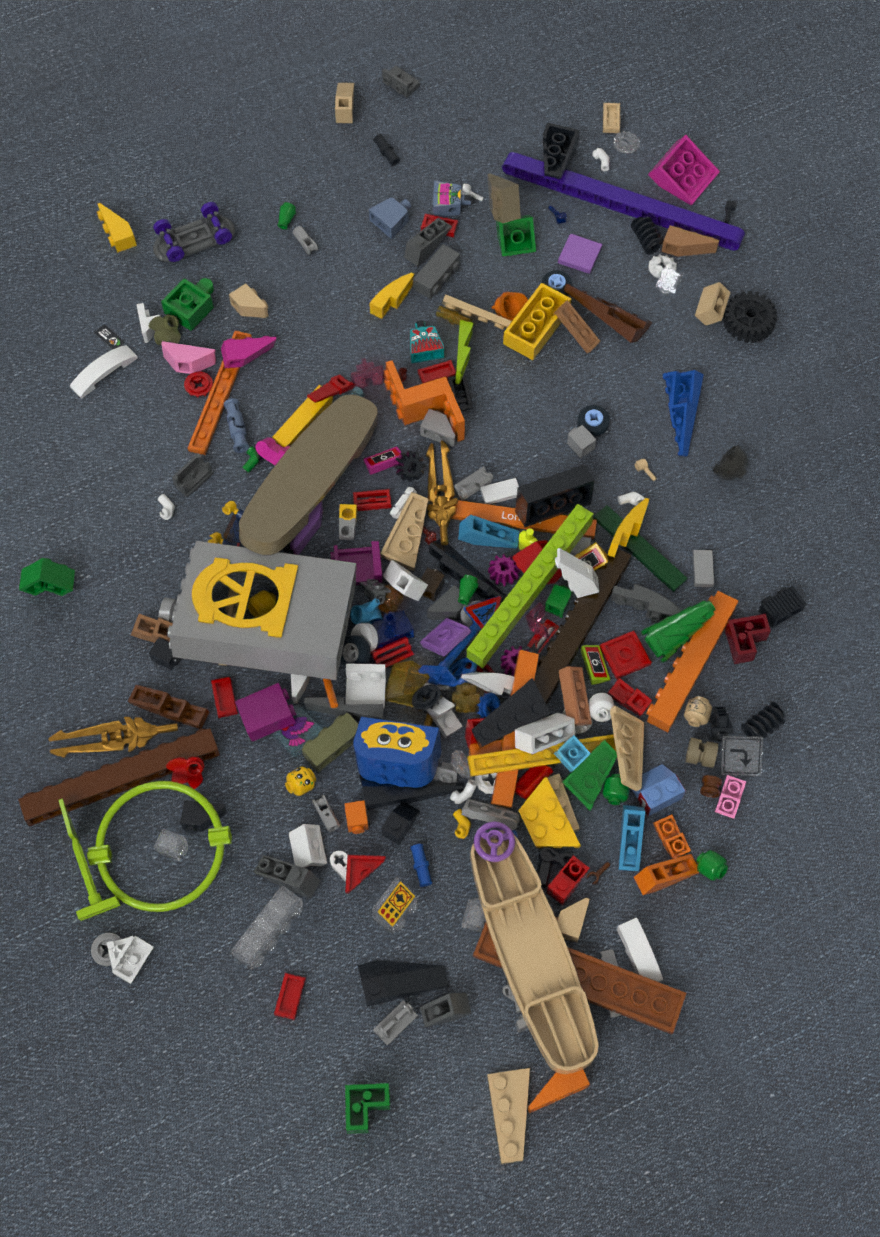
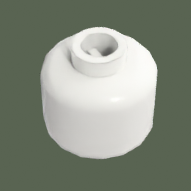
[588,693,614,722]

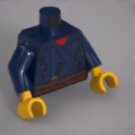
[208,501,246,548]

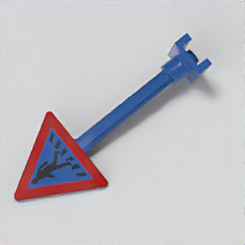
[418,596,501,686]

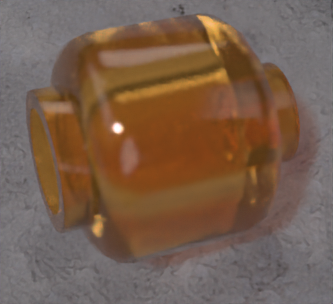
[378,585,404,613]

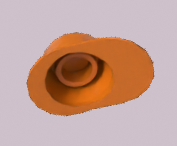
[492,292,528,321]

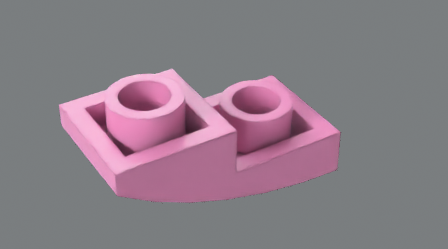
[715,775,746,819]

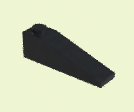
[543,122,580,180]
[358,960,449,1007]

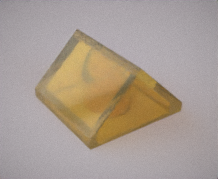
[385,660,430,707]

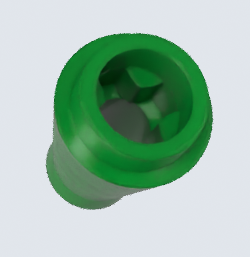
[277,202,296,230]
[458,575,479,605]

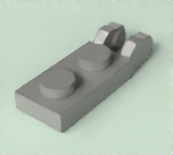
[462,799,520,831]

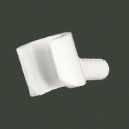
[461,184,483,201]

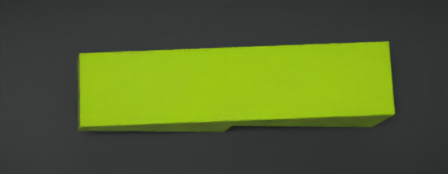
[455,320,474,384]

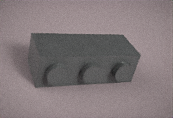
[413,244,461,299]

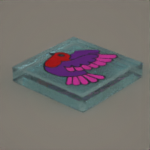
[272,704,322,758]

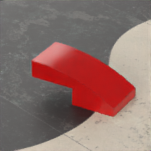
[607,678,652,716]

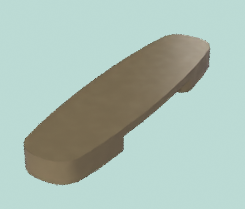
[239,395,378,555]

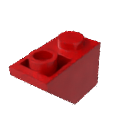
[546,855,590,906]

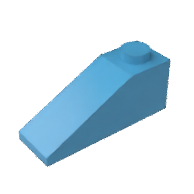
[458,515,519,549]
[618,805,645,872]

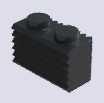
[759,586,806,628]

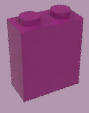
[235,683,297,742]

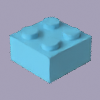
[553,735,591,772]

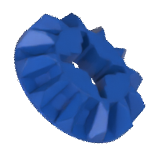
[477,693,501,718]

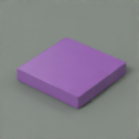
[558,234,602,274]
[420,618,471,657]

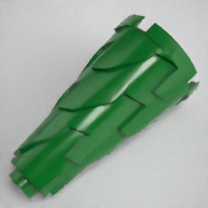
[641,600,716,663]

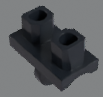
[708,706,733,742]

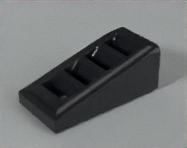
[447,374,473,411]

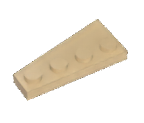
[442,294,511,330]

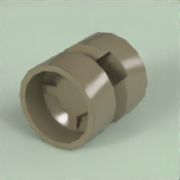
[685,737,719,768]

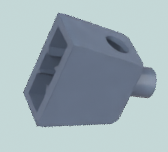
[369,197,411,239]

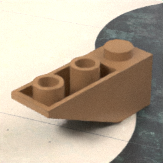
[661,226,719,257]

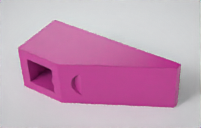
[221,336,276,368]

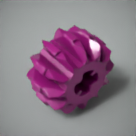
[488,554,520,587]
[500,646,529,677]

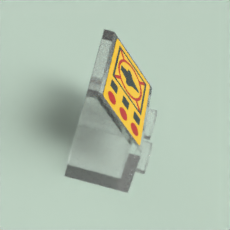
[372,876,418,934]

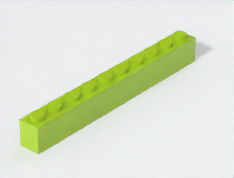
[466,504,594,668]

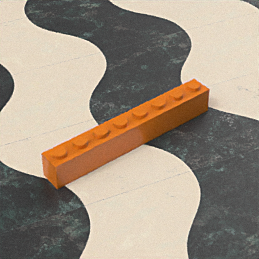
[646,591,738,733]

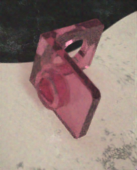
[525,602,549,639]

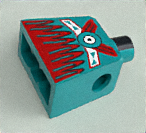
[410,321,444,364]

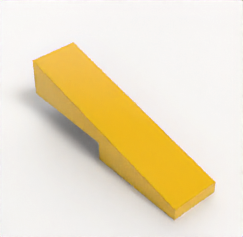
[272,385,333,448]

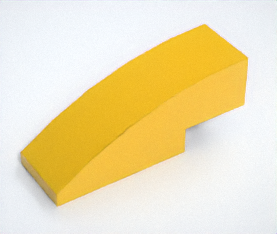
[369,273,414,319]

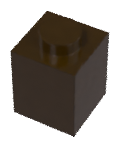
[421,567,444,601]

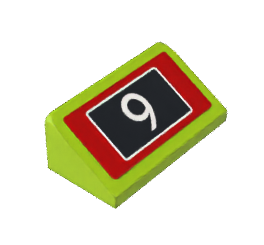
[581,645,610,685]

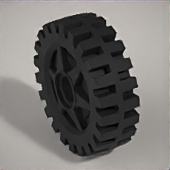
[723,291,777,343]

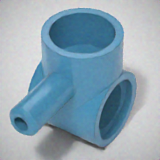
[350,598,383,627]

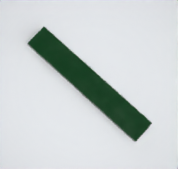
[593,505,688,592]

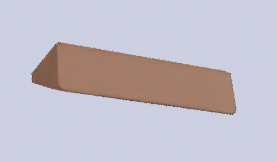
[559,666,592,726]

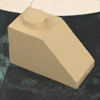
[555,898,590,943]

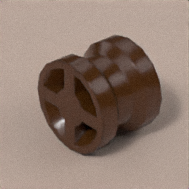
[700,775,722,798]

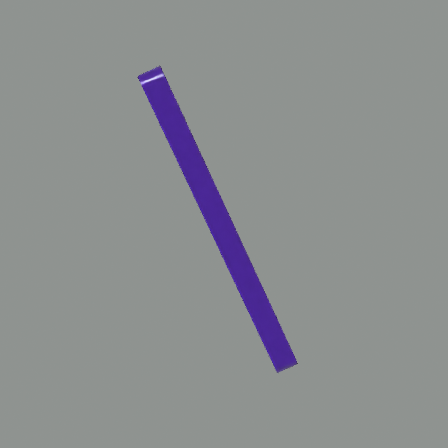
[502,152,745,250]

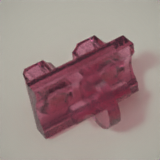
[350,358,384,390]

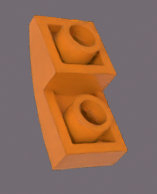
[653,815,691,859]

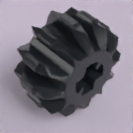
[394,450,426,482]

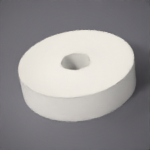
[351,623,378,652]

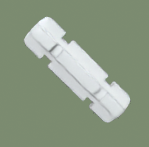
[390,487,417,519]

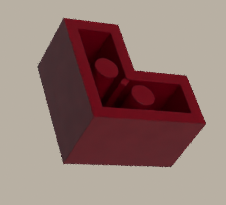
[725,614,771,664]

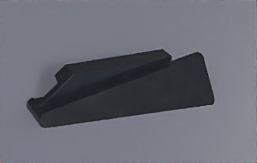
[429,539,507,605]

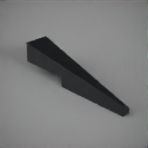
[359,775,465,810]

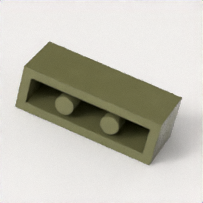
[302,712,359,773]

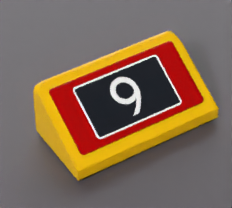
[575,542,608,571]

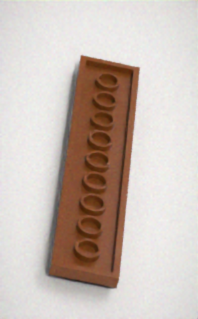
[473,923,686,1034]

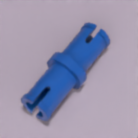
[410,844,433,887]

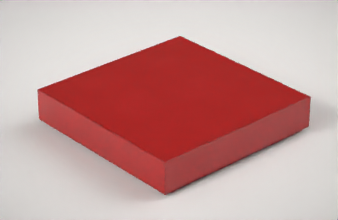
[600,631,652,679]

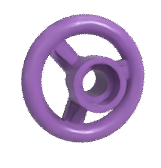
[474,822,515,862]

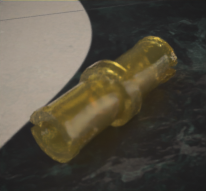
[436,306,472,325]

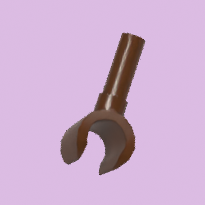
[587,862,610,885]

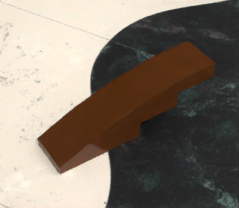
[128,685,210,729]

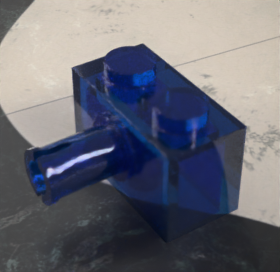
[371,610,414,649]

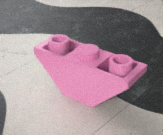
[162,341,216,374]

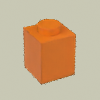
[344,801,368,834]

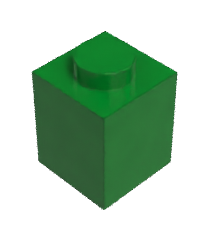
[545,584,573,618]

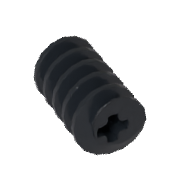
[631,217,664,255]
[741,702,785,743]

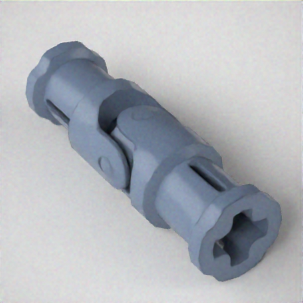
[224,398,250,453]

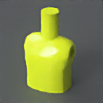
[518,528,538,550]

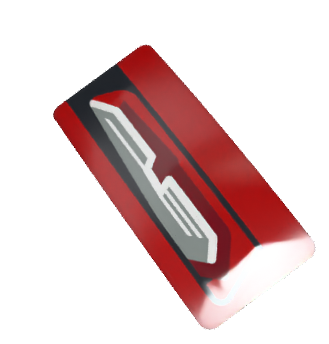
[527,619,559,653]

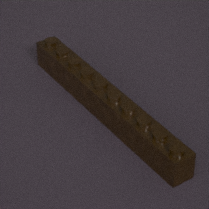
[534,549,631,705]

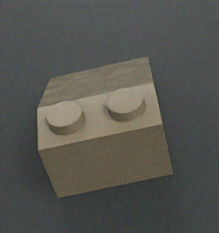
[487,173,521,223]

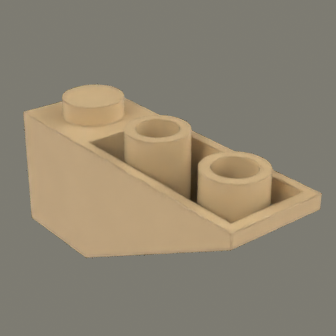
[335,83,354,123]

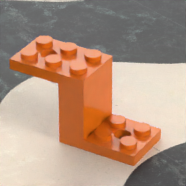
[384,360,465,442]

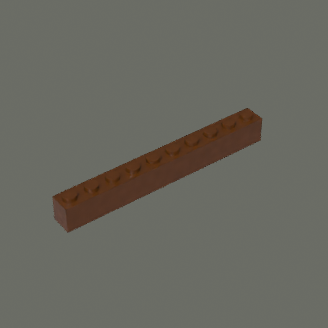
[18,728,220,827]

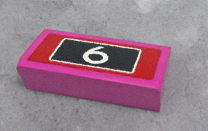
[363,447,402,475]

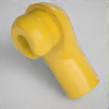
[453,809,471,839]

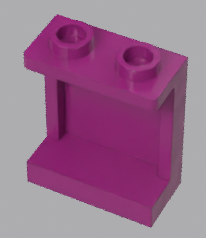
[330,541,382,585]

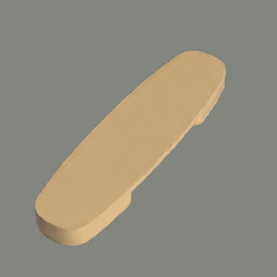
[470,830,599,1074]

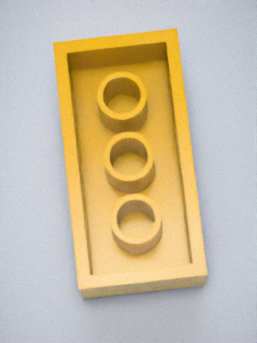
[503,283,571,360]

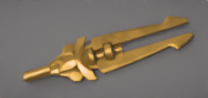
[426,440,458,545]
[48,717,178,758]

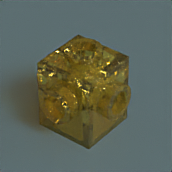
[452,683,480,713]

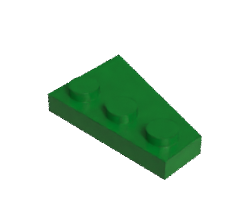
[562,740,617,811]

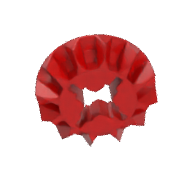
[184,371,213,398]

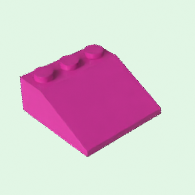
[648,135,720,205]

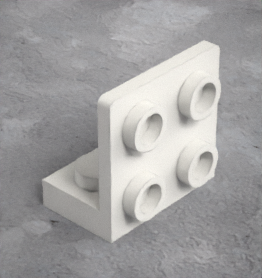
[345,664,386,708]

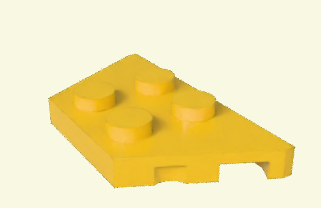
[518,777,581,848]

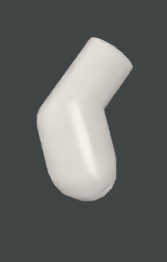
[592,148,610,171]
[617,492,645,506]
[158,494,175,520]

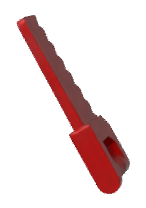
[307,374,355,403]

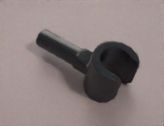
[725,200,736,224]

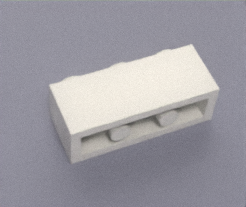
[515,713,575,754]

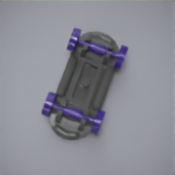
[153,202,235,262]

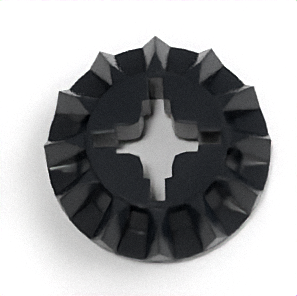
[412,685,442,712]

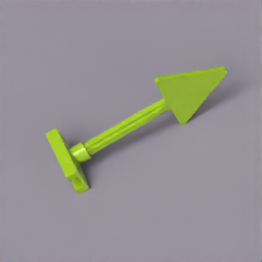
[59,798,121,921]

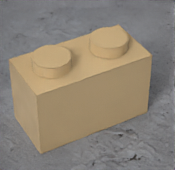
[695,282,731,326]

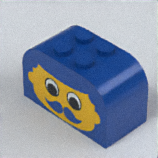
[353,717,442,788]

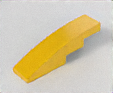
[607,498,649,557]

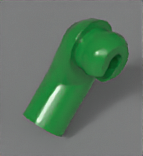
[242,446,259,473]

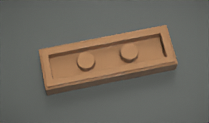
[554,300,600,353]

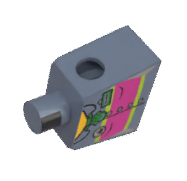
[433,181,471,217]

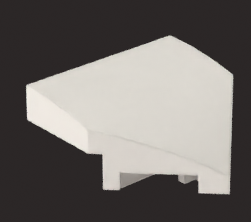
[106,936,154,984]

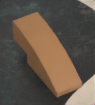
[131,614,173,643]

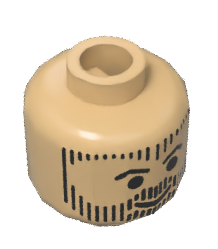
[684,696,712,727]

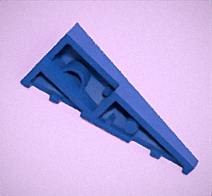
[663,370,704,456]

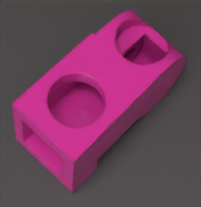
[255,437,290,465]

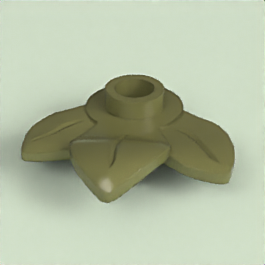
[148,315,180,345]

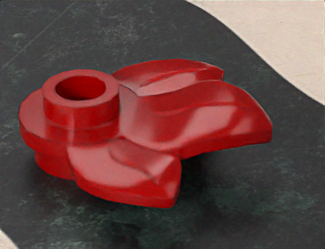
[166,757,204,789]

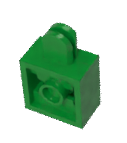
[161,278,214,331]

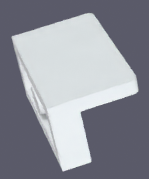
[289,824,327,868]

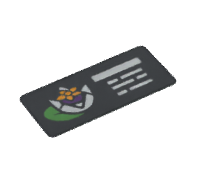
[94,324,125,349]

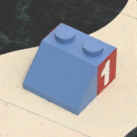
[632,764,686,816]

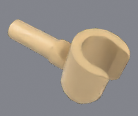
[635,459,657,481]

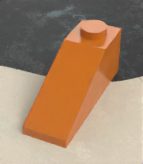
[634,854,699,895]
[528,1070,590,1113]

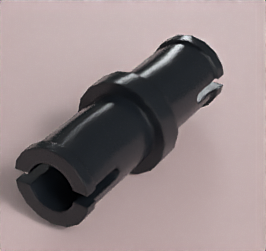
[373,134,400,166]

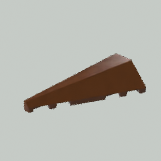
[564,284,652,343]

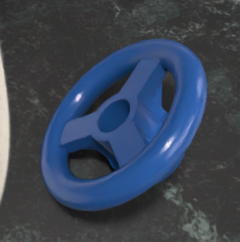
[449,657,477,687]

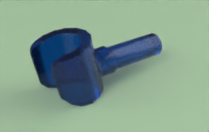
[548,205,567,224]

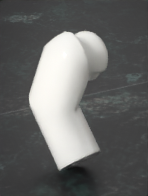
[450,779,477,804]

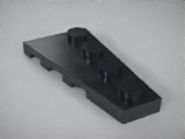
[471,678,550,748]

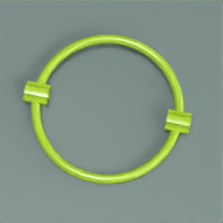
[87,781,232,912]

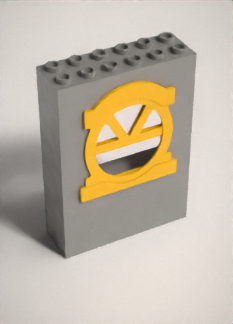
[167,541,356,680]

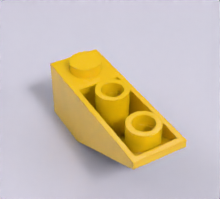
[97,203,137,253]

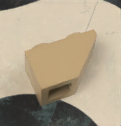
[229,284,268,318]

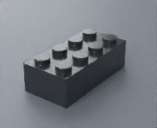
[515,465,595,527]

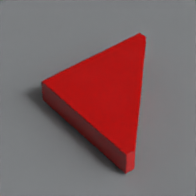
[345,855,386,894]

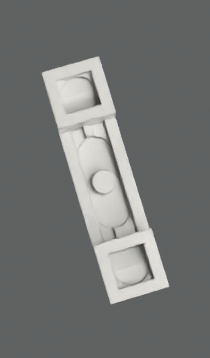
[70,345,138,399]

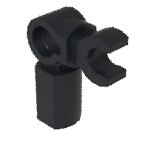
[536,847,572,887]

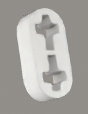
[330,851,347,882]

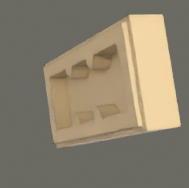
[603,103,620,133]

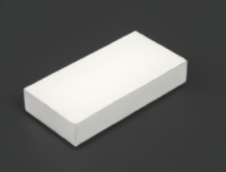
[480,478,519,505]

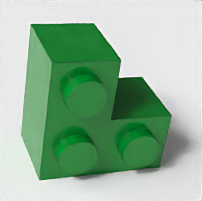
[19,558,75,596]
[345,1083,390,1134]

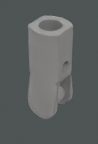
[293,226,318,255]
[312,795,340,832]

